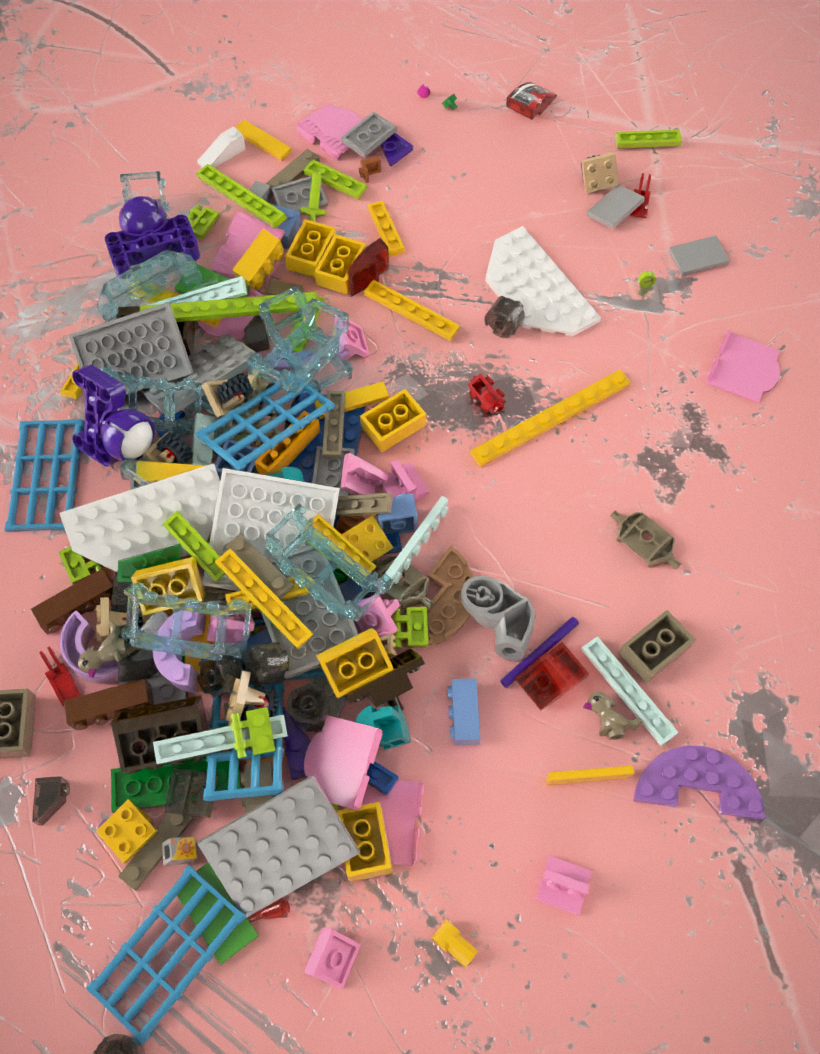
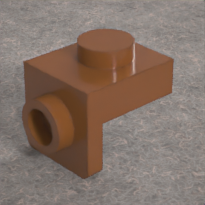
[359,156,381,183]
[336,516,366,535]

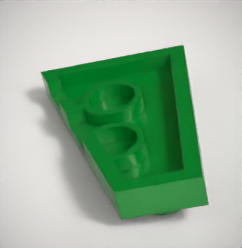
[117,543,181,582]

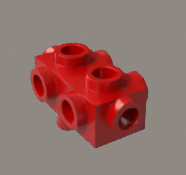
[467,373,506,414]

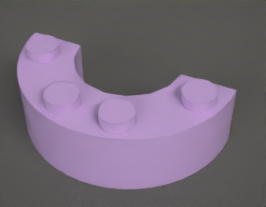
[153,606,206,693]
[60,611,132,684]

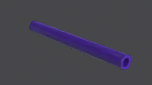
[500,617,579,688]

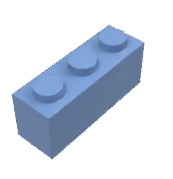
[448,678,480,746]

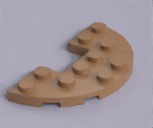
[382,546,473,647]

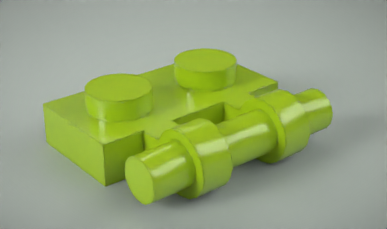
[188,205,220,240]
[58,546,104,585]
[391,607,428,649]
[230,707,275,758]

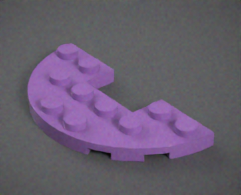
[633,745,765,821]

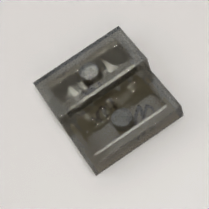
[164,769,219,818]

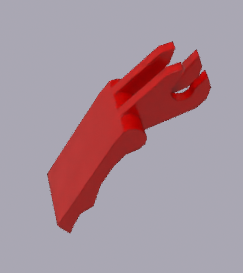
[630,173,651,218]
[39,646,82,707]

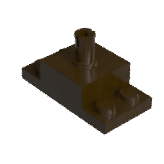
[344,648,425,711]

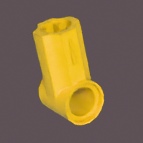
[431,920,479,968]

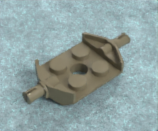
[610,510,682,570]
[371,556,435,610]

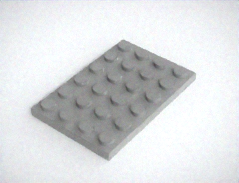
[68,302,193,394]
[140,334,261,418]
[261,542,358,679]
[197,775,360,917]

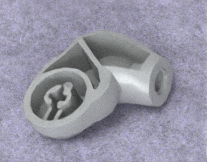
[461,576,536,661]

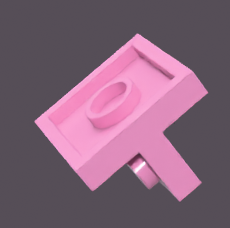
[331,315,370,363]
[340,453,389,495]
[381,459,429,501]
[347,595,400,637]
[207,606,255,644]
[535,855,592,916]
[304,927,361,989]

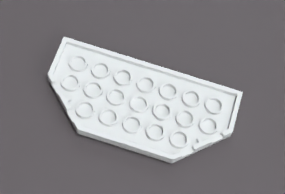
[485,226,601,337]
[59,463,220,572]

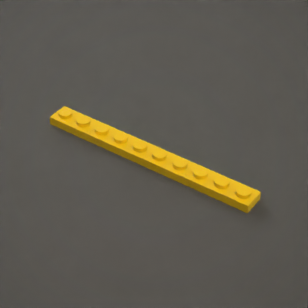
[470,369,631,467]

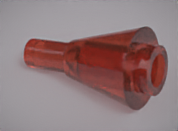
[248,897,290,923]

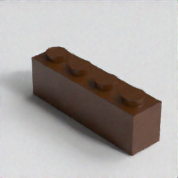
[31,568,118,634]
[64,678,154,730]

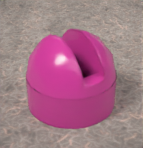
[417,84,430,98]

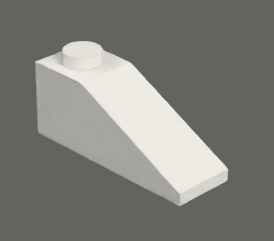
[197,126,246,168]

